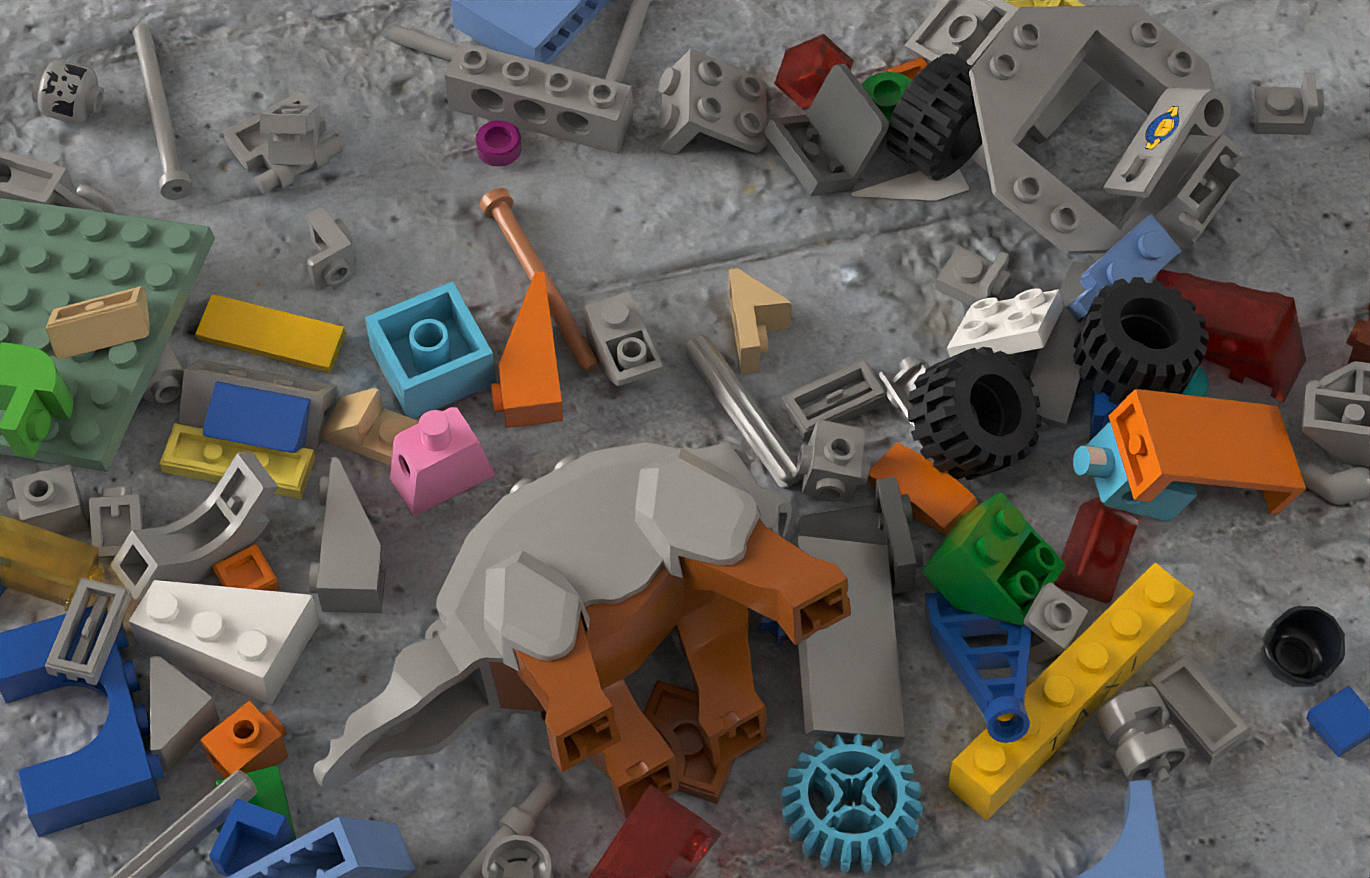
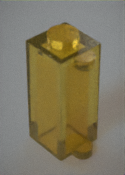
[0,515,105,612]

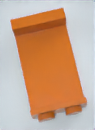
[1108,389,1306,514]

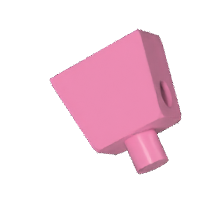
[390,407,495,517]

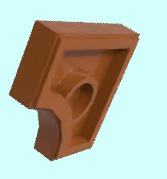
[643,680,736,804]

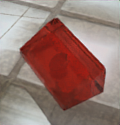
[1054,496,1139,604]

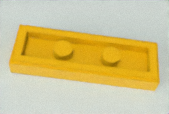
[195,294,347,374]

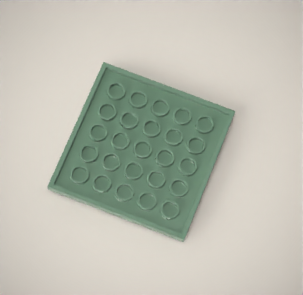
[0,198,215,472]

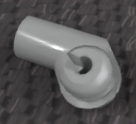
[1301,462,1370,505]

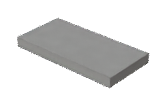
[790,535,906,743]

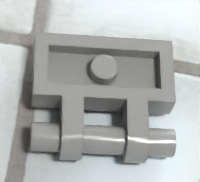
[223,90,343,194]

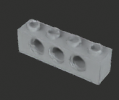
[444,41,633,154]

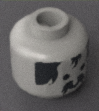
[32,60,104,124]

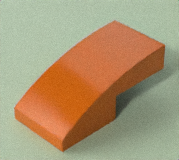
[868,442,978,535]

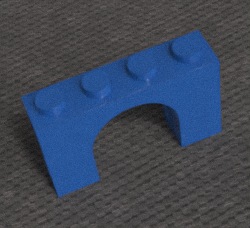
[0,605,165,837]

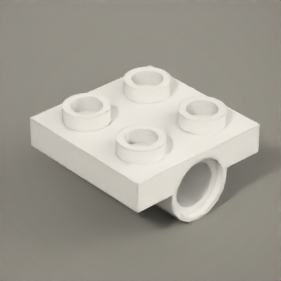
[947,289,1064,362]

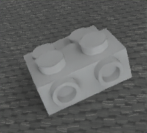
[904,0,1019,66]

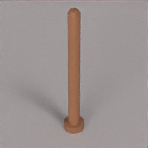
[479,188,598,372]

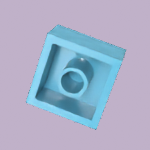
[365,281,496,419]

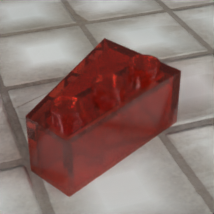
[1155,269,1306,402]

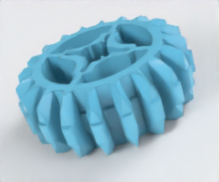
[781,733,923,874]

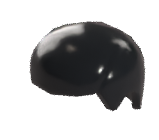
[1261,606,1345,688]

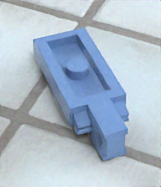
[1066,214,1181,322]

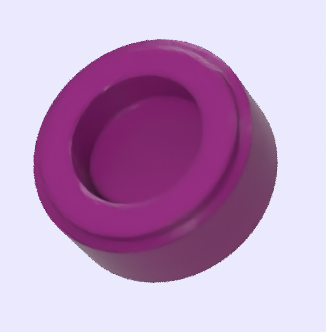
[475,120,522,166]

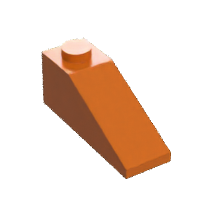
[491,271,563,428]

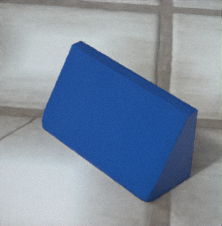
[203,381,311,453]

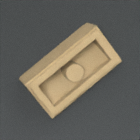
[45,286,150,359]

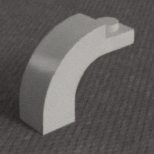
[110,452,279,601]

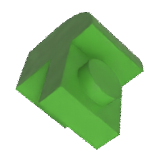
[0,342,73,458]

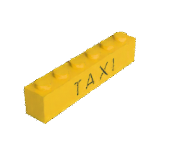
[948,563,1194,821]

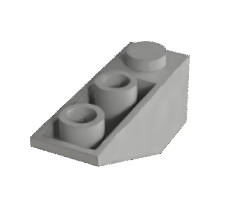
[309,457,386,613]

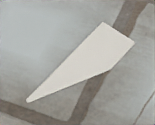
[851,169,969,201]

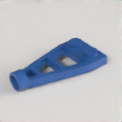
[925,592,1033,743]

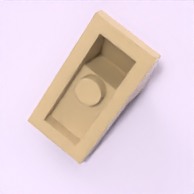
[728,268,792,374]
[320,388,419,466]

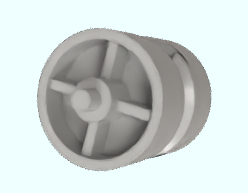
[1096,686,1190,783]

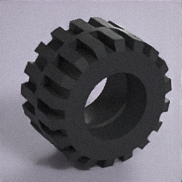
[886,53,982,181]
[1073,277,1209,405]
[908,347,1042,480]

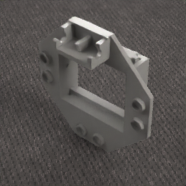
[969,6,1245,261]

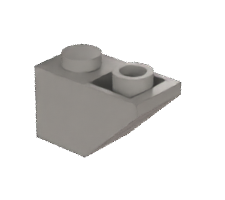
[584,291,663,386]

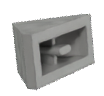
[150,656,220,772]

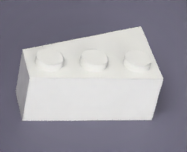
[129,580,319,705]

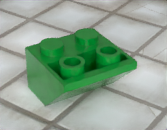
[921,492,1066,625]

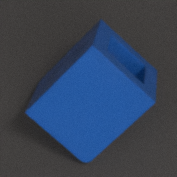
[209,798,294,877]

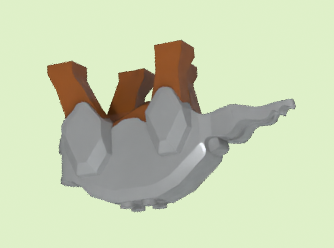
[313,441,851,819]

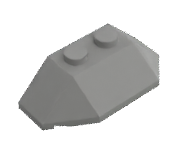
[1302,361,1370,467]

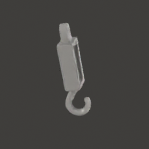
[0,150,117,214]

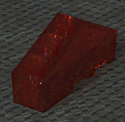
[588,784,722,878]

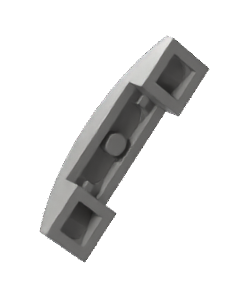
[1030,261,1090,429]

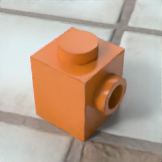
[200,701,288,779]

